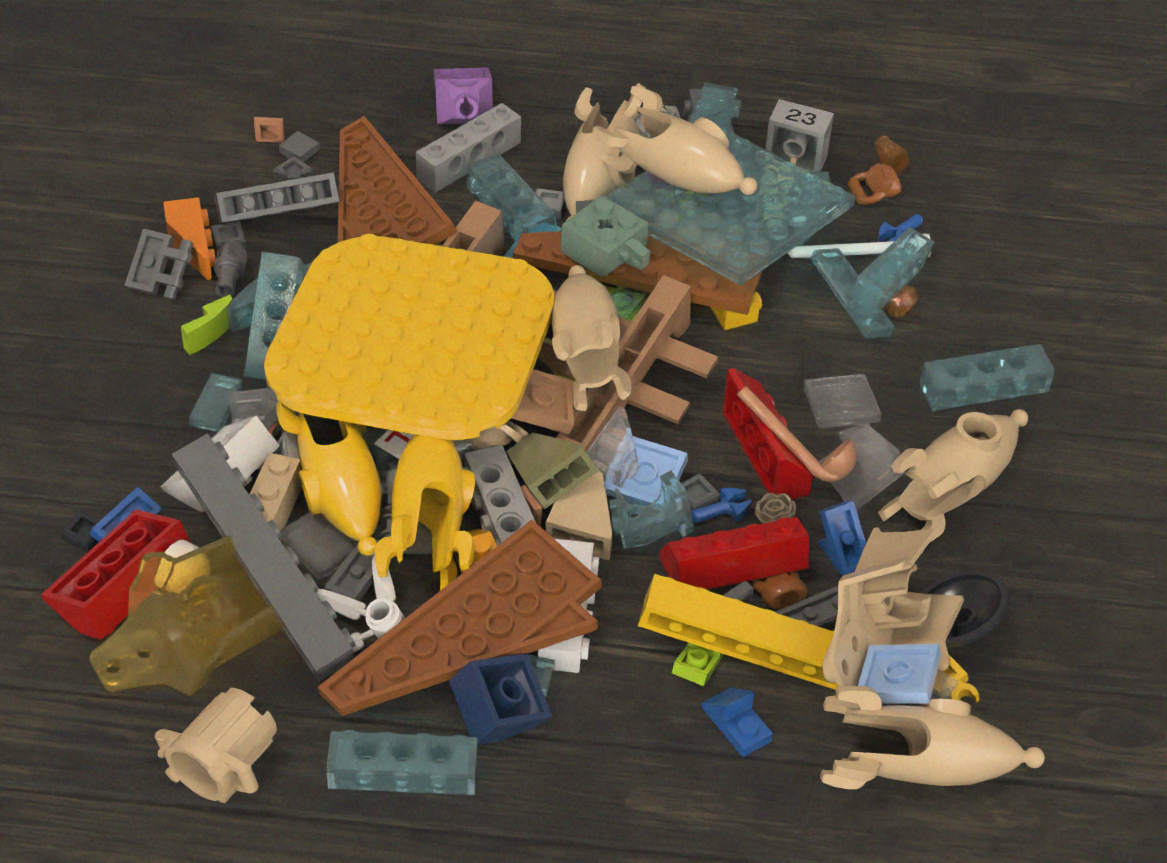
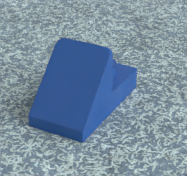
[818,500,866,575]
[701,688,773,757]

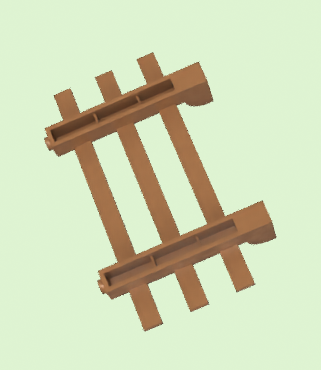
[436,201,718,459]

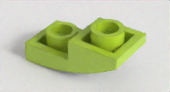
[181,295,235,355]
[672,642,723,686]

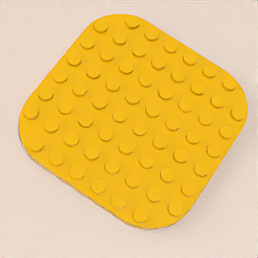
[264,234,554,440]

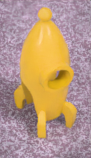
[276,401,382,556]
[375,434,475,591]

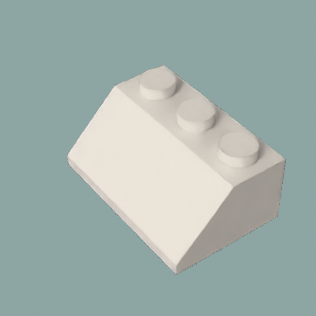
[160,416,280,512]

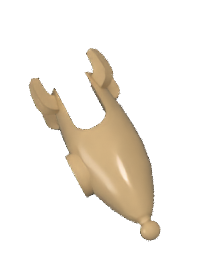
[563,83,653,221]
[592,86,757,195]
[551,265,632,411]
[878,409,1028,542]
[820,686,1045,790]

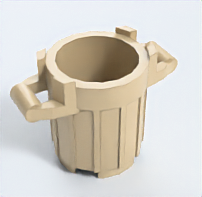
[155,688,277,803]

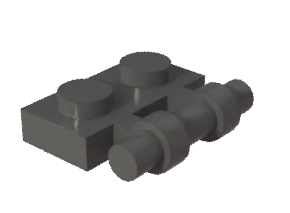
[124,229,194,301]

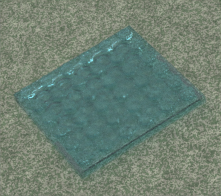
[605,126,855,285]

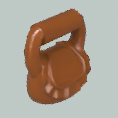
[847,163,901,205]
[750,571,808,610]

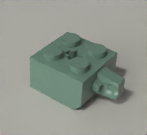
[561,195,650,277]

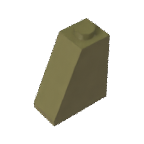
[506,432,599,509]

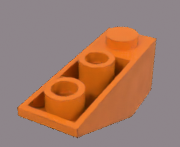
[163,197,216,280]

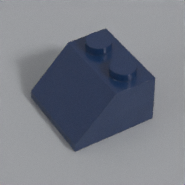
[449,653,553,746]

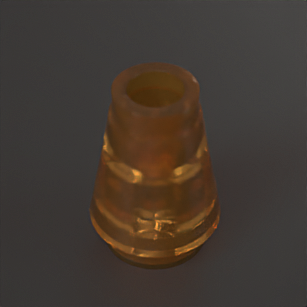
[874,136,909,173]

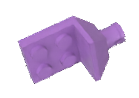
[434,67,493,124]

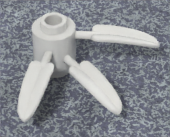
[316,554,406,653]

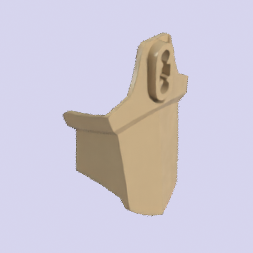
[823,527,964,687]

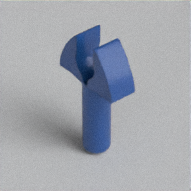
[877,214,923,242]
[691,488,752,523]

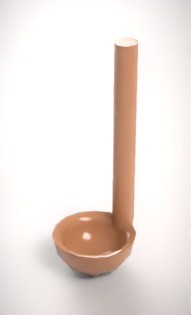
[737,386,858,482]

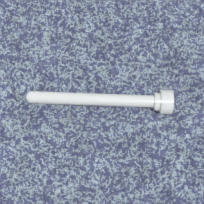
[788,234,931,258]

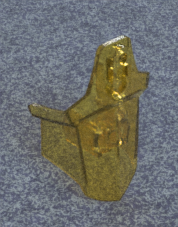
[90,535,283,697]

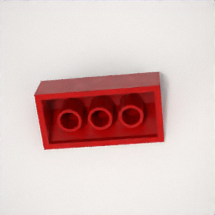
[722,368,815,499]
[41,509,191,640]
[659,517,809,589]

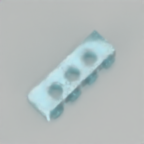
[467,153,557,241]
[846,227,935,319]
[244,252,303,379]
[919,344,1055,411]
[326,730,477,795]

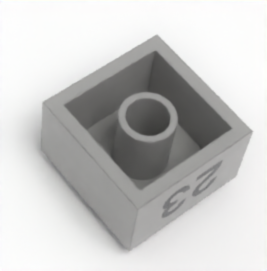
[764,99,834,177]

